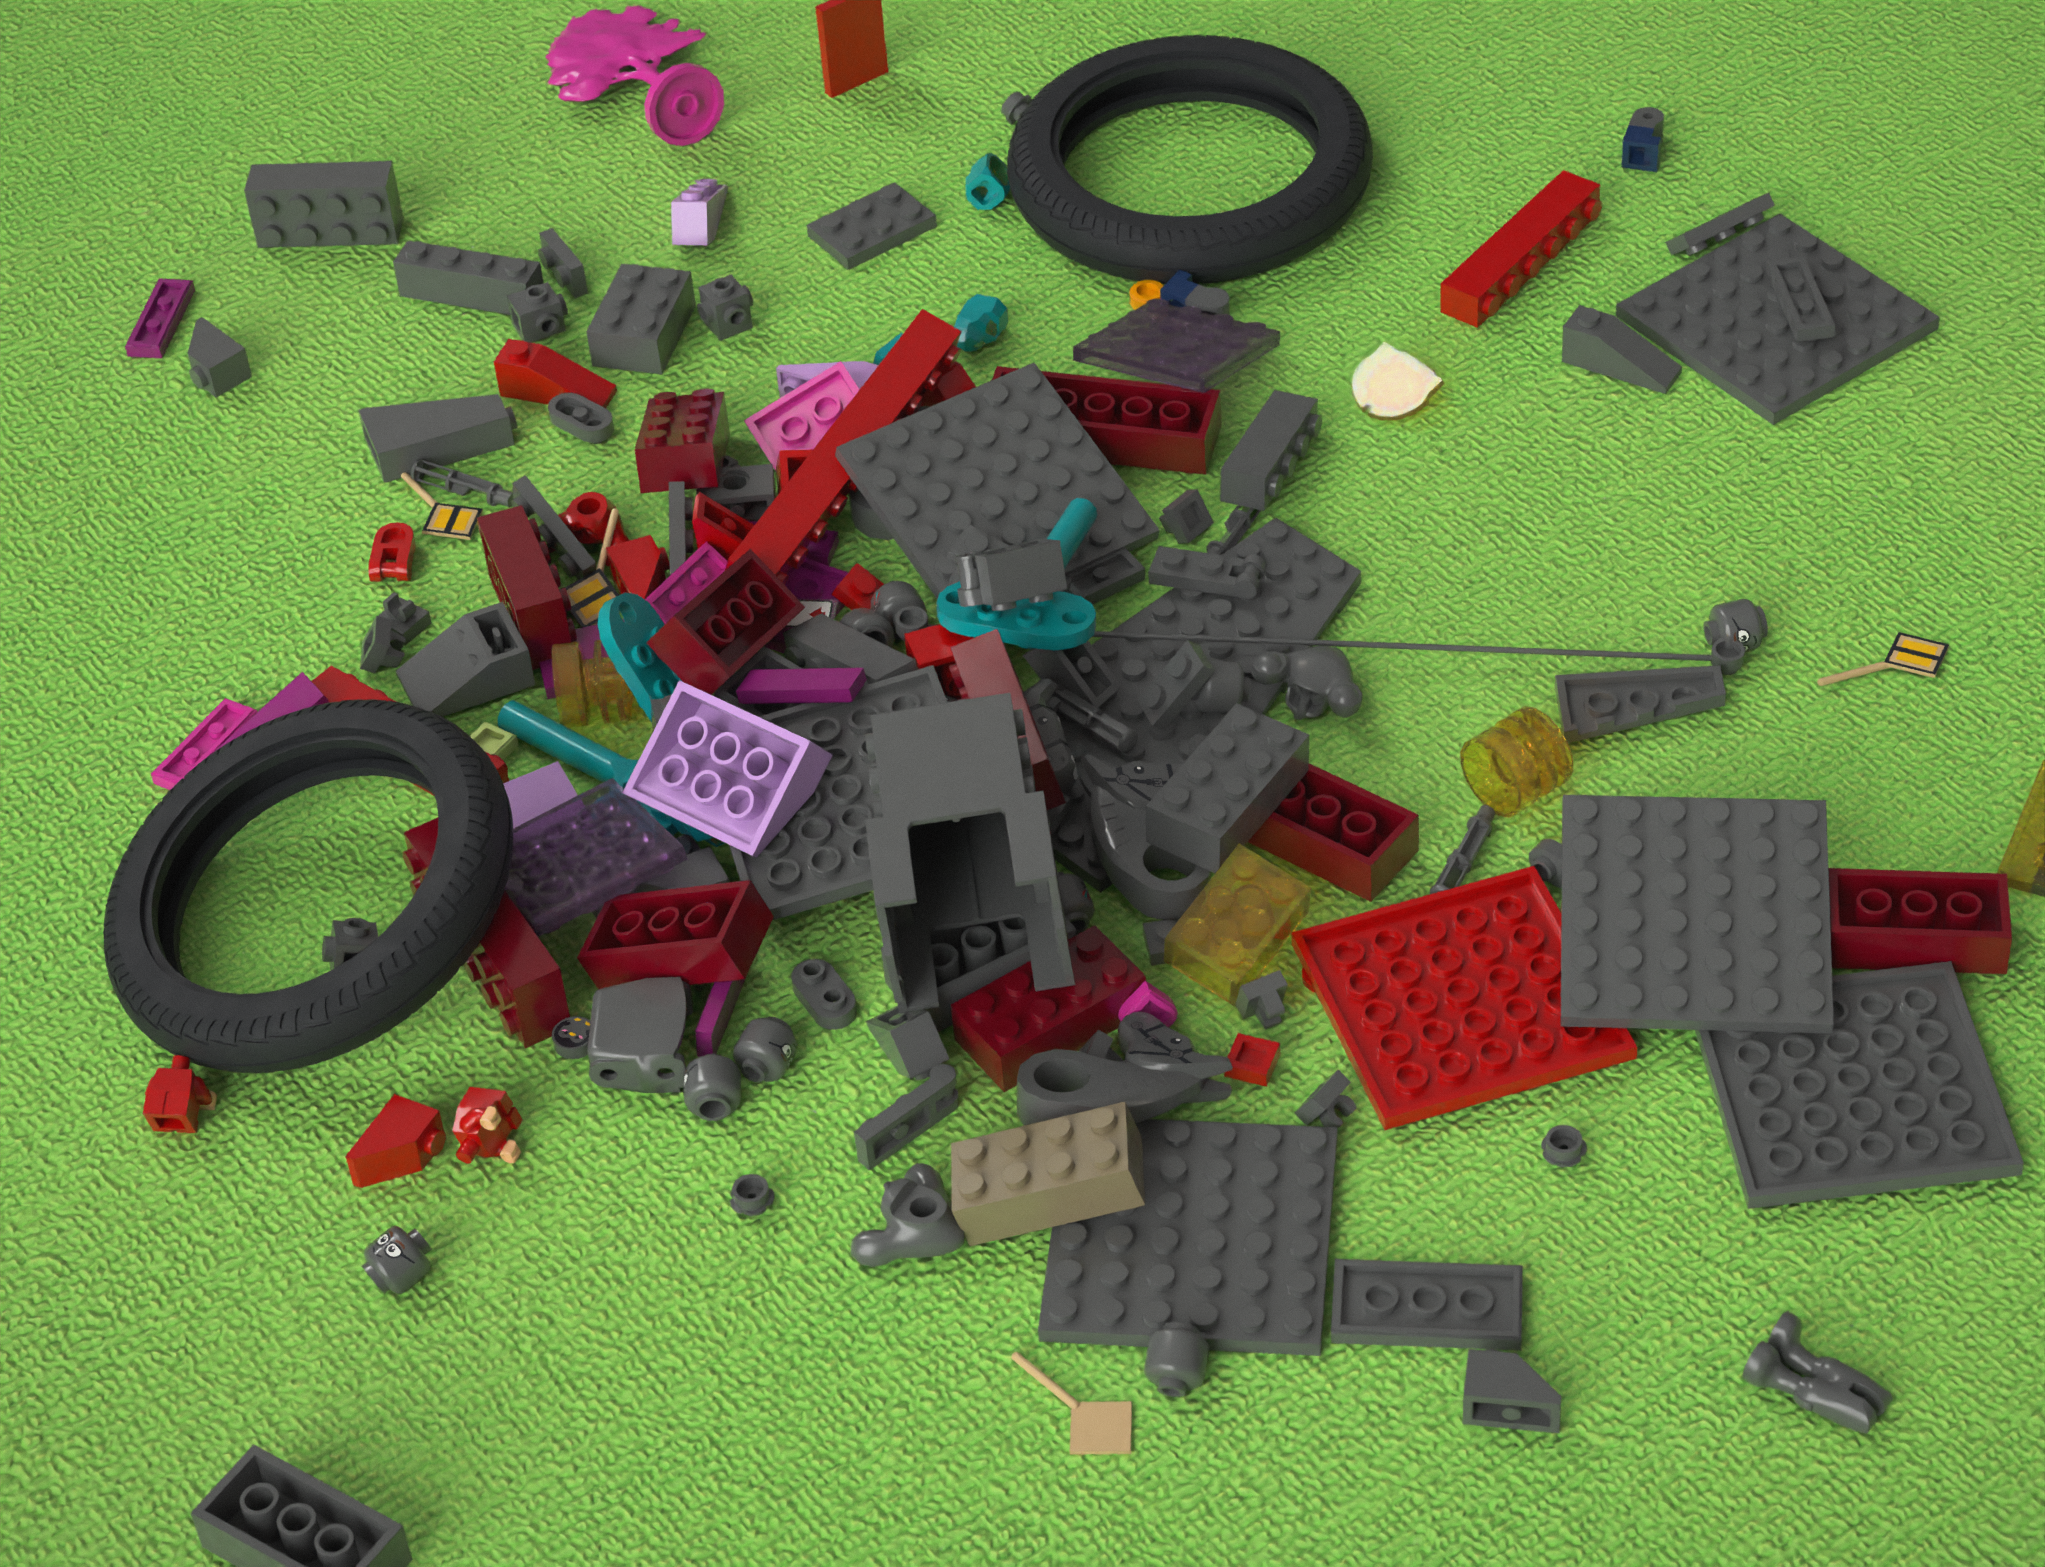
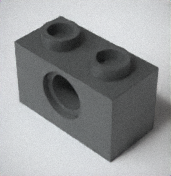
[696,464,777,522]

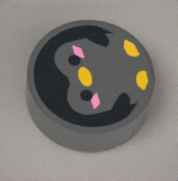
[552,1016,590,1059]

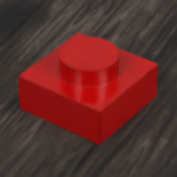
[831,563,884,611]
[1224,1033,1281,1087]

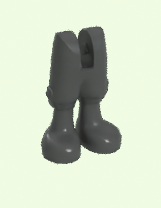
[1743,1311,1893,1434]

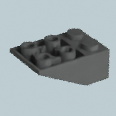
[396,602,535,717]

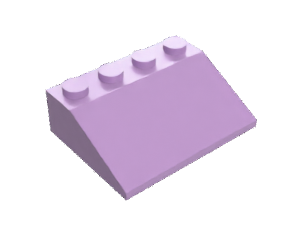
[622,680,832,858]

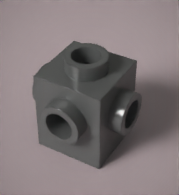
[697,274,753,341]
[507,282,568,342]
[322,918,378,971]

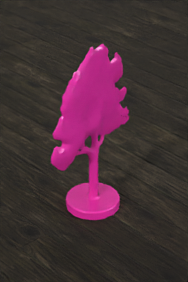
[546,6,724,146]

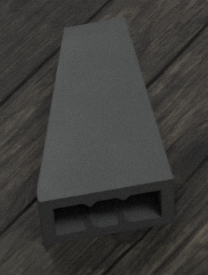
[358,394,517,483]

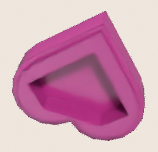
[1118,981,1178,1027]

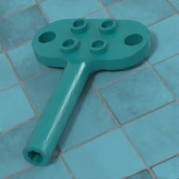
[936,498,1098,650]
[597,592,683,723]
[497,700,678,854]

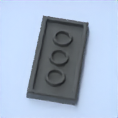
[1331,1259,1523,1350]

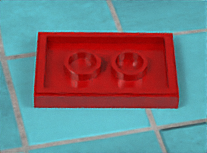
[815,0,889,98]

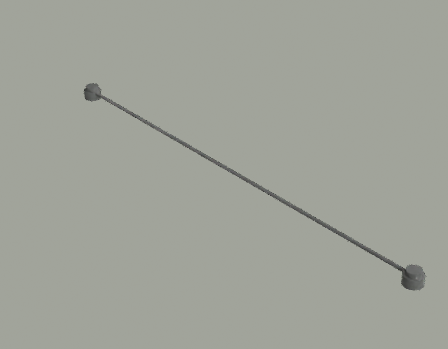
[895,606,1745,675]

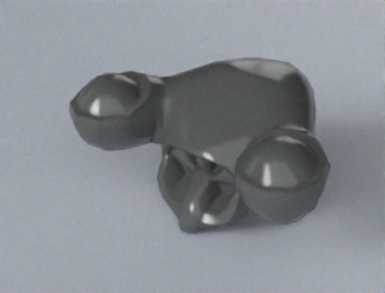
[1251,646,1363,720]
[851,1163,965,1267]

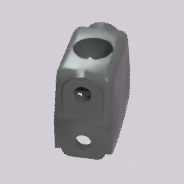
[587,977,694,1093]

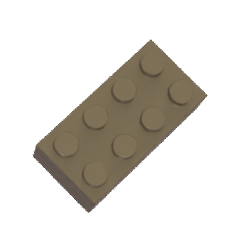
[951,1102,1145,1246]

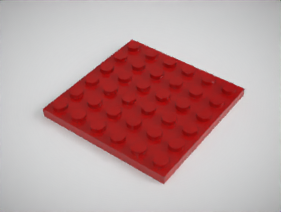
[1291,866,1637,1130]

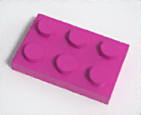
[744,361,860,471]

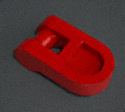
[368,522,416,582]

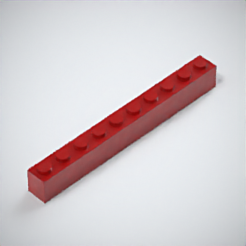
[725,309,961,585]

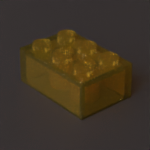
[1164,843,1311,1007]

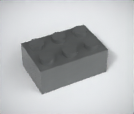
[586,264,696,375]

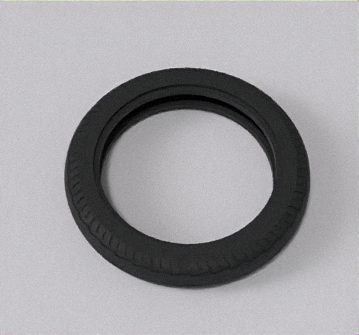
[1007,35,1373,284]
[103,699,514,1073]

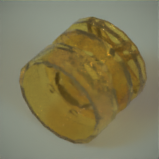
[552,639,635,728]
[1460,706,1573,818]

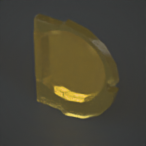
[1351,341,1444,420]

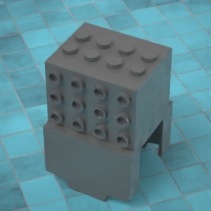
[865,693,1075,1013]

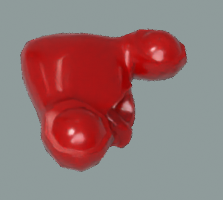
[538,492,630,567]

